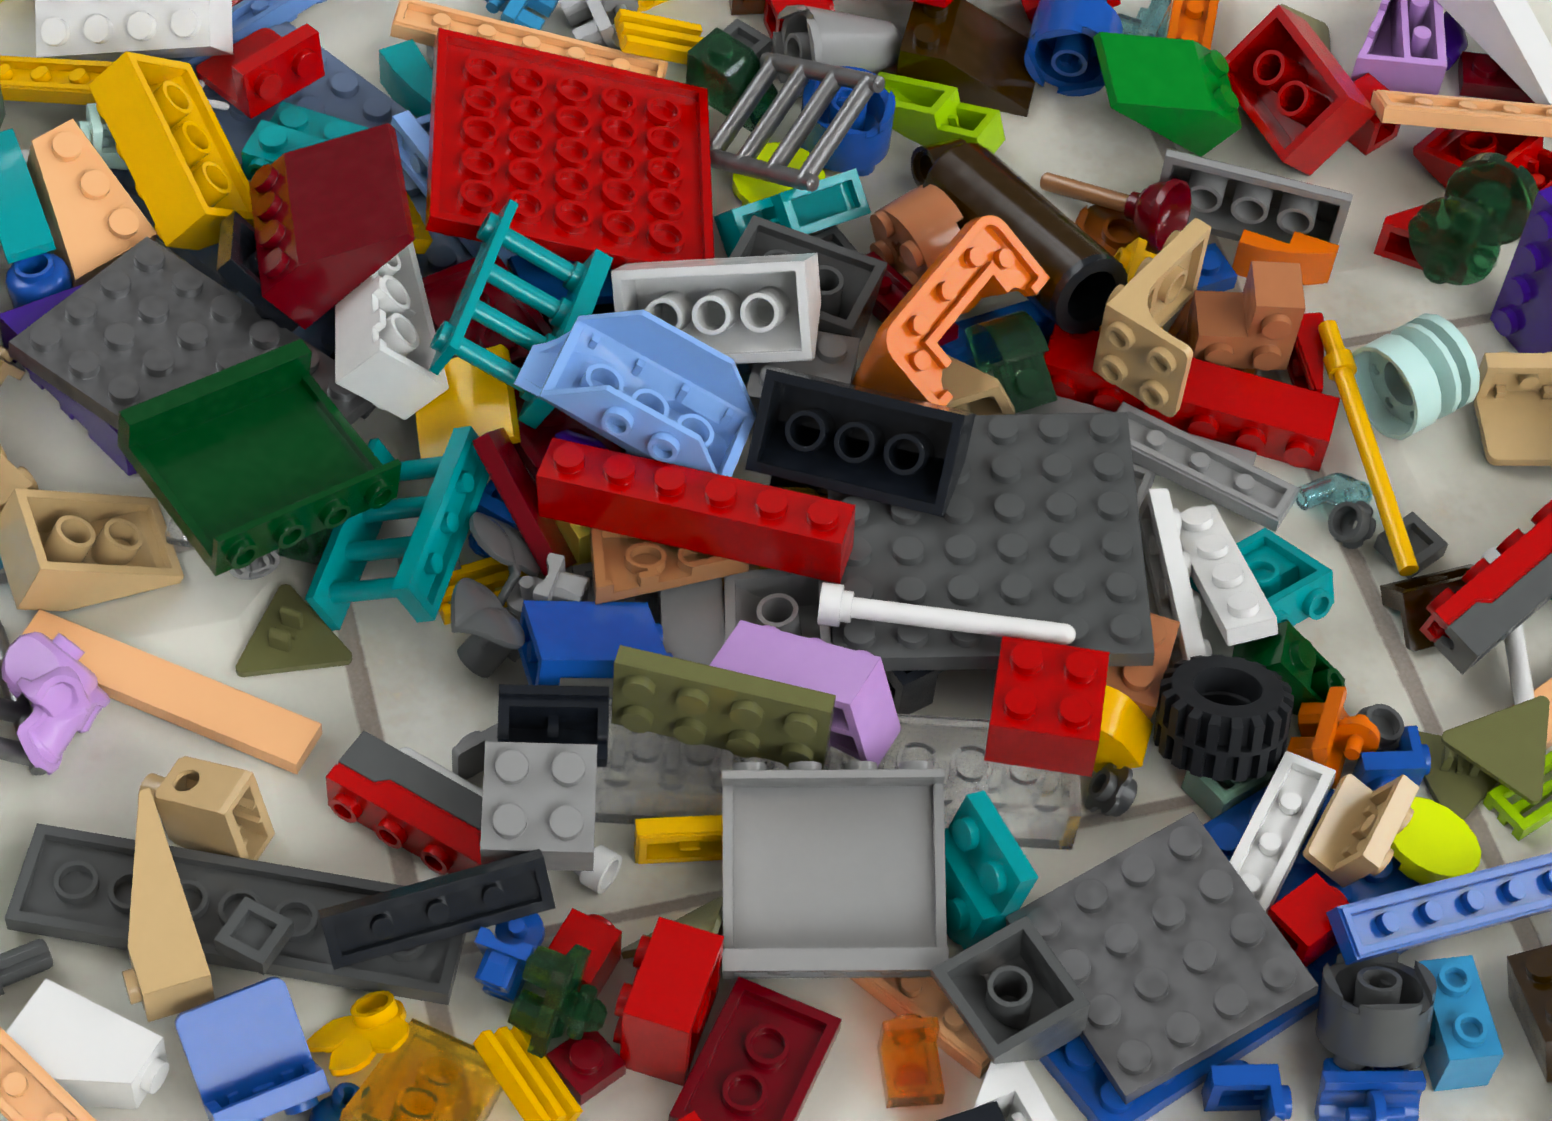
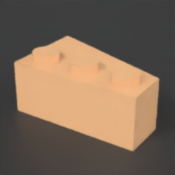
[27,118,157,287]

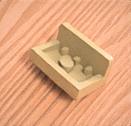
[1303,774,1420,888]

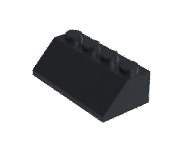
[745,368,976,517]

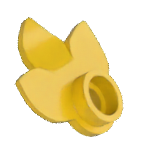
[306,991,410,1077]

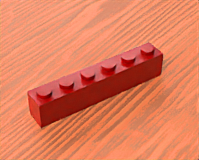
[1036,324,1341,472]
[536,437,855,584]

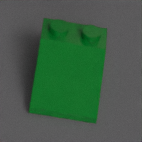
[1093,32,1242,157]

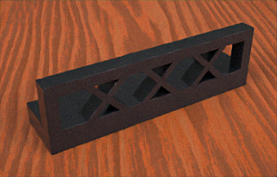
[318,849,556,970]

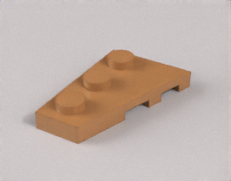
[590,528,749,605]

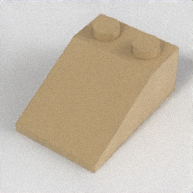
[0,488,184,612]

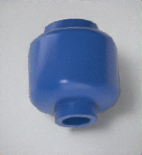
[5,252,73,308]

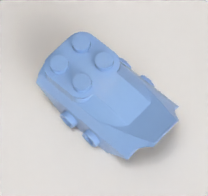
[514,309,757,477]

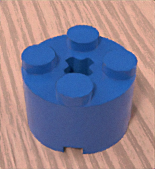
[1024,0,1123,96]
[801,66,896,176]

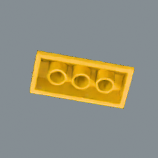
[88,51,254,250]

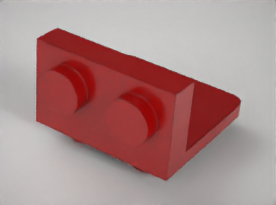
[196,23,325,119]

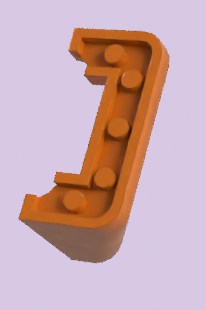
[852,215,1050,406]

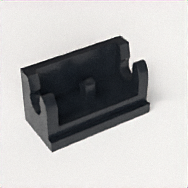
[497,684,609,767]

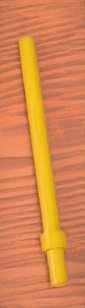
[1318,320,1419,576]

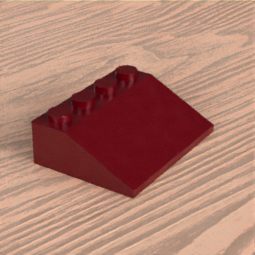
[249,123,415,330]

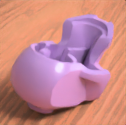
[1,632,110,775]

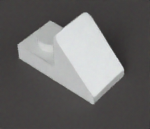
[974,1061,1057,1121]

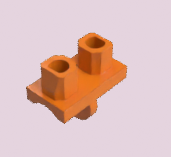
[1287,686,1381,789]

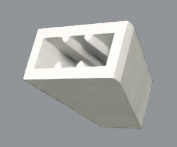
[6,978,169,1110]

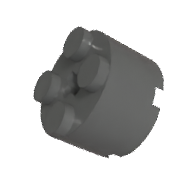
[1315,952,1437,1071]

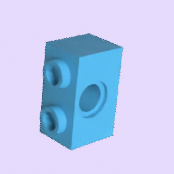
[1419,955,1504,1092]

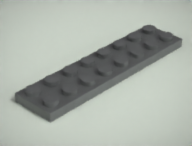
[5,823,466,1005]

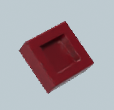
[546,1024,626,1106]

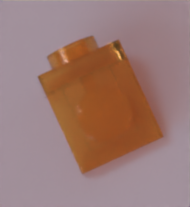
[877,1014,945,1108]

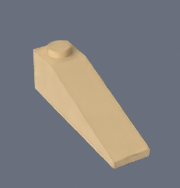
[122,788,215,1022]

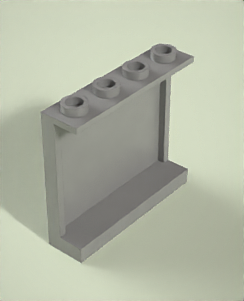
[722,760,949,979]

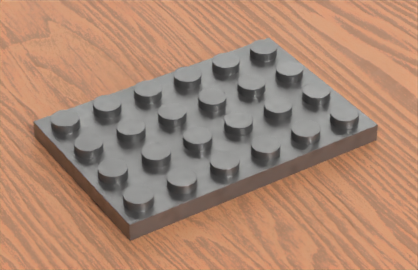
[9,237,374,430]

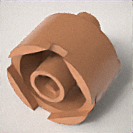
[870,184,963,286]

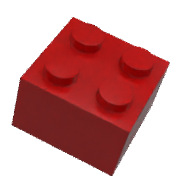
[984,636,1110,777]
[613,917,724,1086]

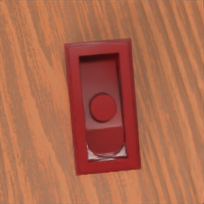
[1287,312,1324,393]

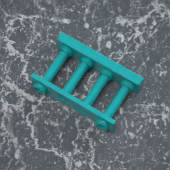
[429,199,613,429]
[305,426,489,631]

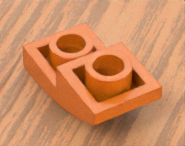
[1232,229,1339,285]

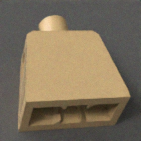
[138,756,275,861]

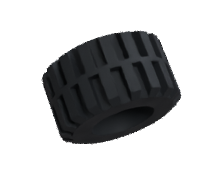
[1153,654,1294,782]

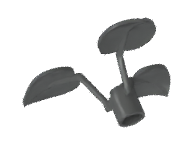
[451,512,541,678]

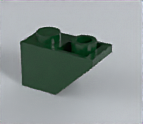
[1232,621,1345,715]

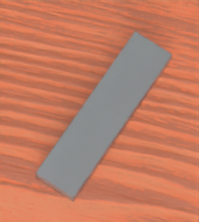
[1116,402,1300,532]

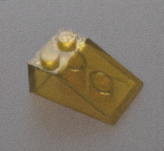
[339,1018,503,1121]

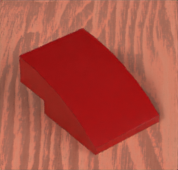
[1413,128,1552,237]

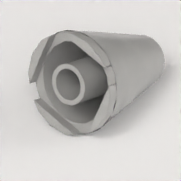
[772,5,903,97]

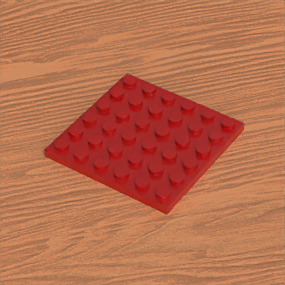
[425,28,714,270]

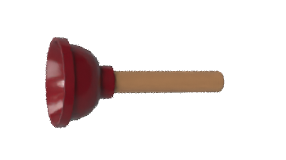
[1040,172,1192,252]

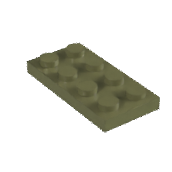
[611,645,836,770]

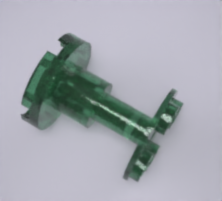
[1408,152,1539,286]

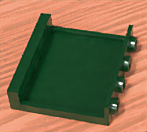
[117,339,402,576]

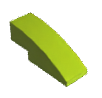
[877,71,1006,153]

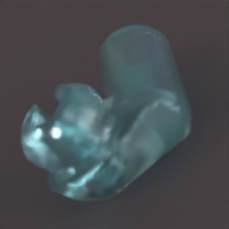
[1296,473,1373,511]

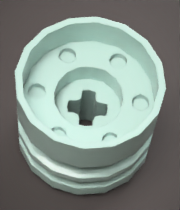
[1352,313,1480,440]

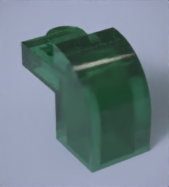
[965,311,1058,414]

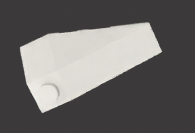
[1437,0,1552,105]

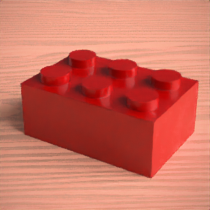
[1225,4,1376,176]

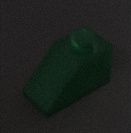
[686,27,778,132]

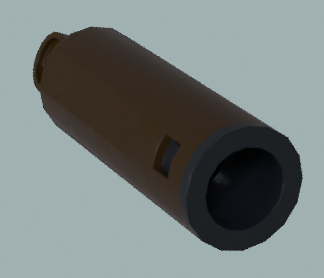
[911,138,1128,334]

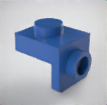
[1352,725,1431,791]
[1201,1060,1292,1121]

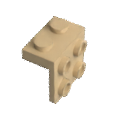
[1473,351,1552,466]

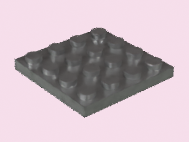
[1006,812,1318,1104]

